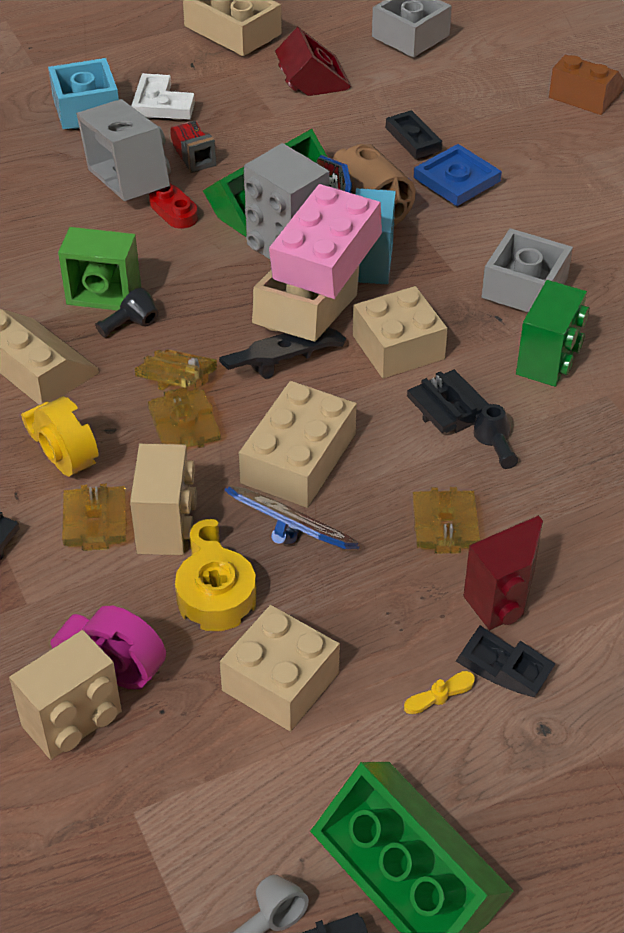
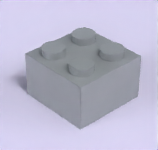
[372,0,452,58]
[481,228,573,312]

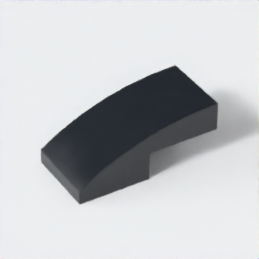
[456,625,555,697]

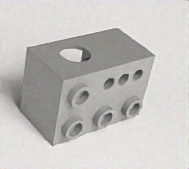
[76,99,171,201]
[244,143,329,259]

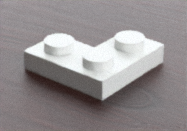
[131,73,195,120]

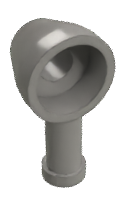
[228,875,309,933]

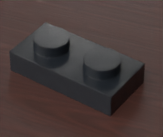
[385,110,442,159]

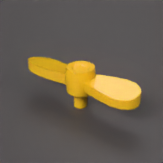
[404,671,475,714]

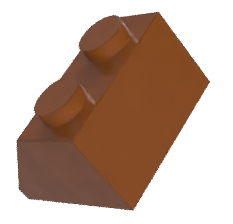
[549,54,624,115]

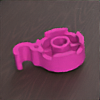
[50,605,166,689]

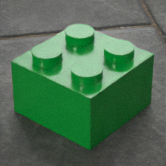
[516,280,590,387]

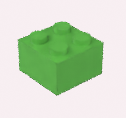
[58,227,141,311]

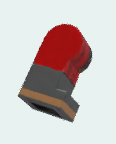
[170,120,216,173]

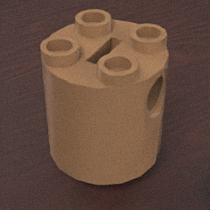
[333,144,416,227]

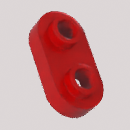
[149,184,198,229]

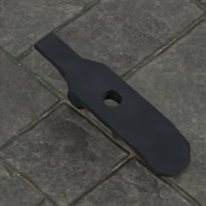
[219,327,347,379]

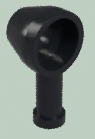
[95,288,159,338]
[473,404,518,469]

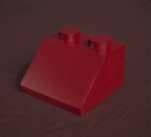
[275,26,351,96]
[463,515,543,631]

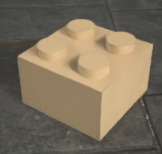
[353,286,448,379]
[130,444,197,555]
[220,605,340,732]
[9,630,122,760]

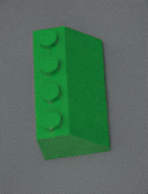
[203,129,328,237]
[310,762,514,933]

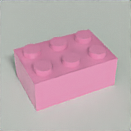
[269,184,382,299]

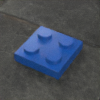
[413,144,502,206]

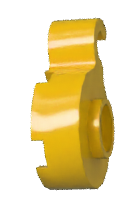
[21,396,99,477]
[175,519,257,631]

